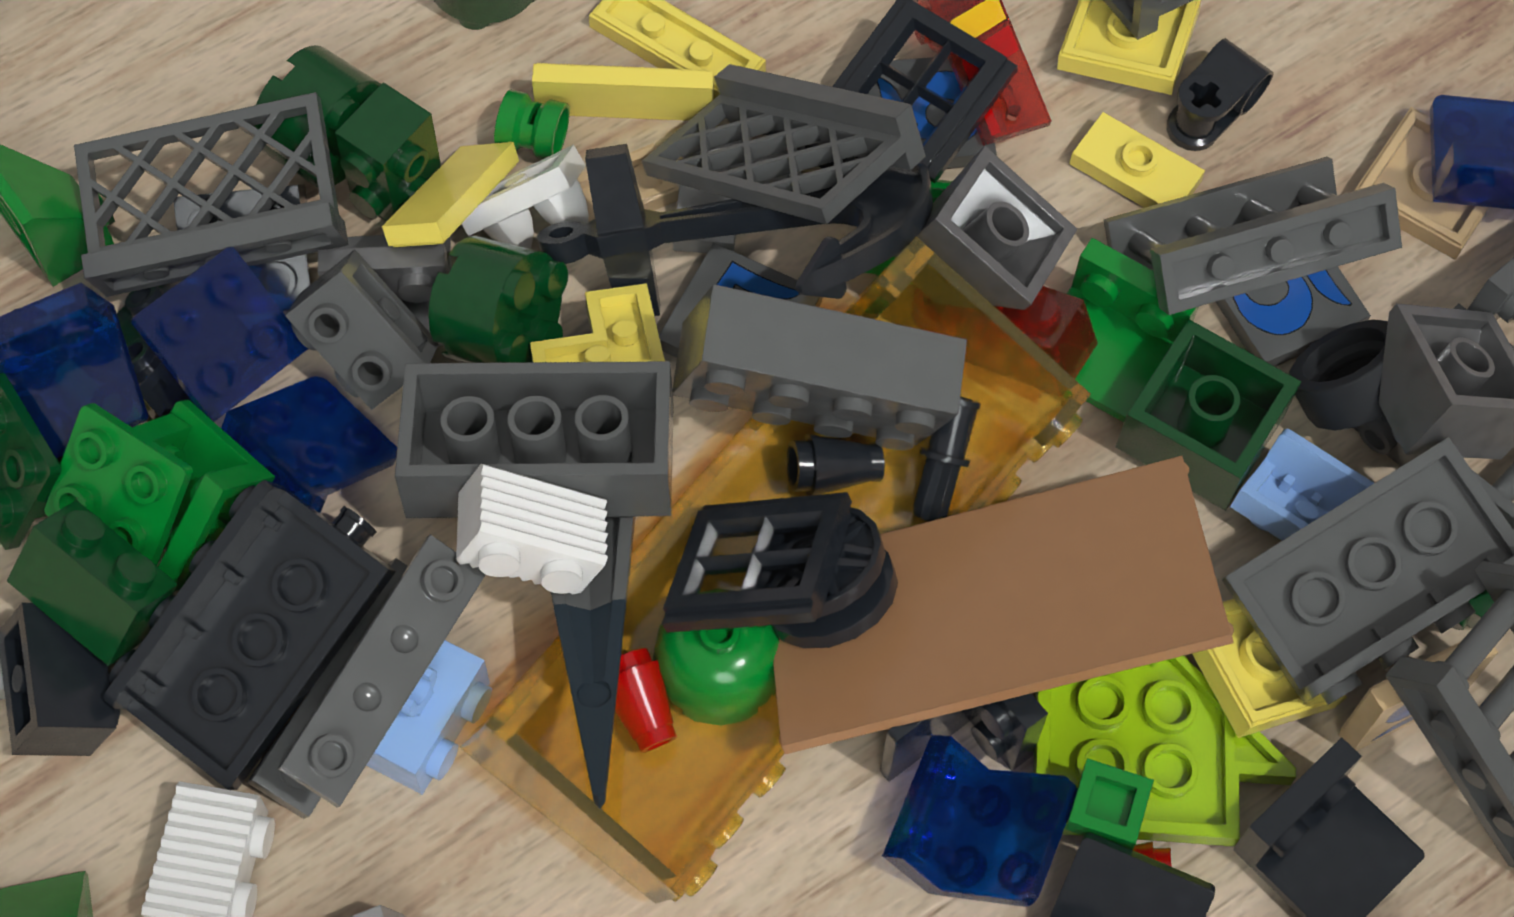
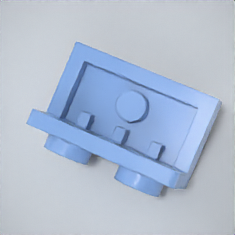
[1230,429,1374,541]

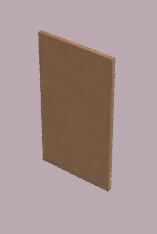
[773,456,1234,754]

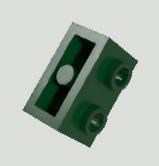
[335,82,441,221]
[7,500,178,666]

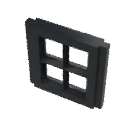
[832,0,1018,183]
[662,492,852,632]

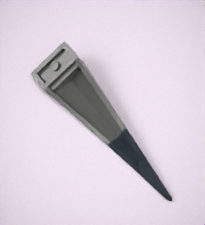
[550,517,636,809]

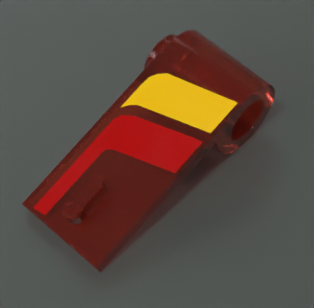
[914,0,1052,146]

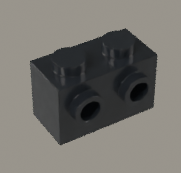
[0,602,120,756]

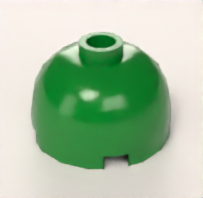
[653,588,779,726]

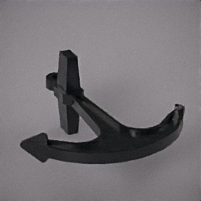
[537,144,933,316]

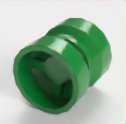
[494,89,570,159]

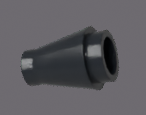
[787,433,885,496]

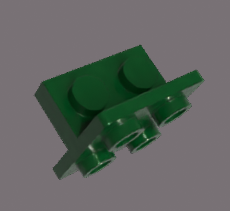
[0,373,69,550]

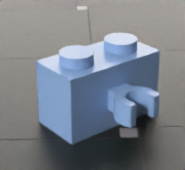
[366,640,492,795]

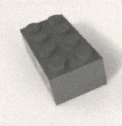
[672,284,967,450]
[395,361,674,518]

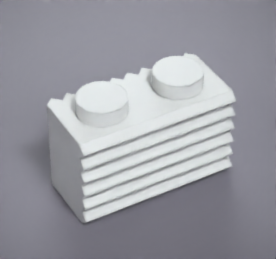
[456,463,608,595]
[141,781,275,917]

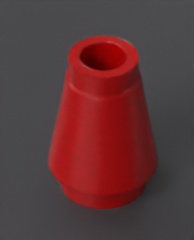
[615,648,677,753]

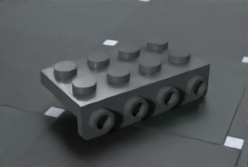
[1222,437,1514,705]

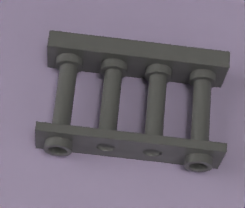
[1103,157,1402,315]
[247,535,486,819]
[1385,561,1514,868]

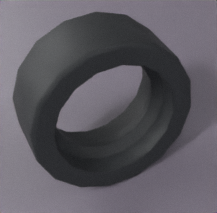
[1289,319,1388,431]

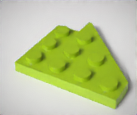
[1032,656,1296,847]

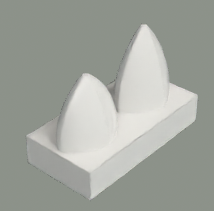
[462,145,589,249]

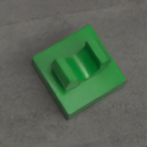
[1065,758,1154,850]

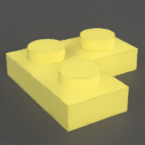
[530,283,665,362]

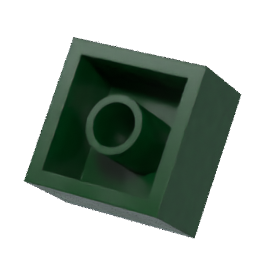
[1115,319,1301,511]

